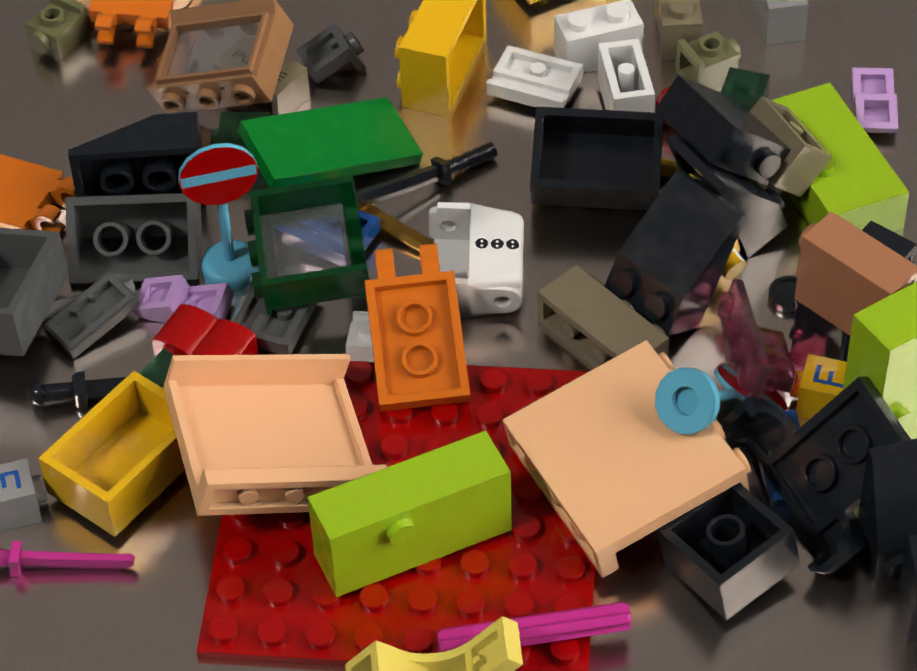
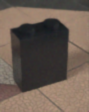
[655,75,791,185]

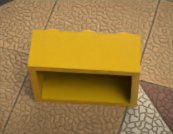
[395,0,486,117]
[38,371,185,537]

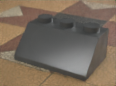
[65,193,202,284]

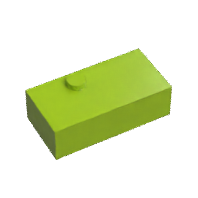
[771,82,909,231]
[843,282,917,440]
[307,431,512,597]

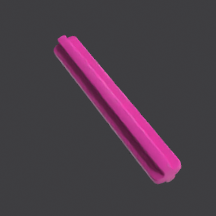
[437,602,632,652]

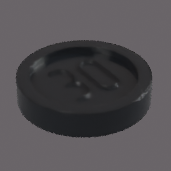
[768,275,797,314]

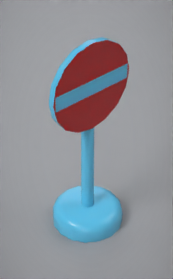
[178,143,259,291]
[655,363,788,434]

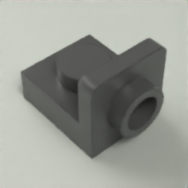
[296,23,366,84]

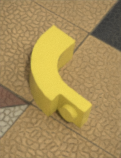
[345,616,523,671]

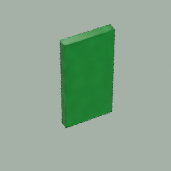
[238,97,423,188]

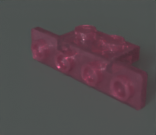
[717,278,798,399]

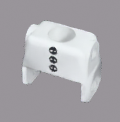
[429,202,524,319]

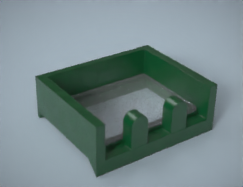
[244,175,369,316]

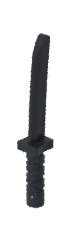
[355,142,497,205]

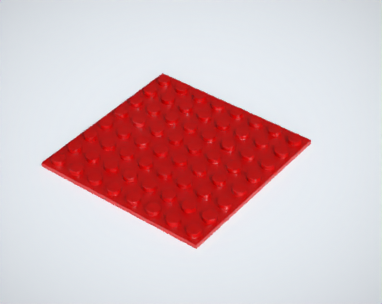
[196,361,595,671]

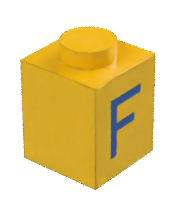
[790,354,847,419]

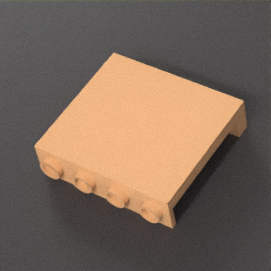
[503,340,751,578]
[163,354,387,516]

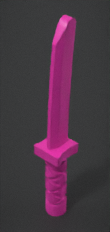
[0,541,135,578]

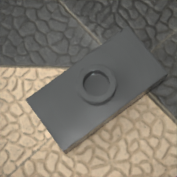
[43,271,141,360]

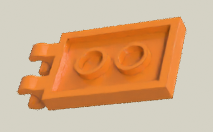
[89,0,176,49]
[0,154,76,235]
[365,243,470,412]

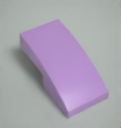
[851,68,898,133]
[133,275,235,324]

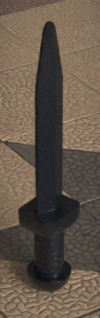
[28,371,167,408]

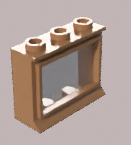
[147,0,294,114]

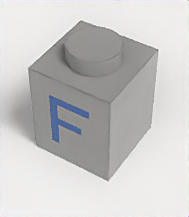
[0,458,47,532]

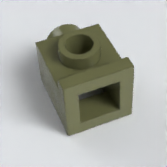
[25,0,90,62]
[675,31,741,88]

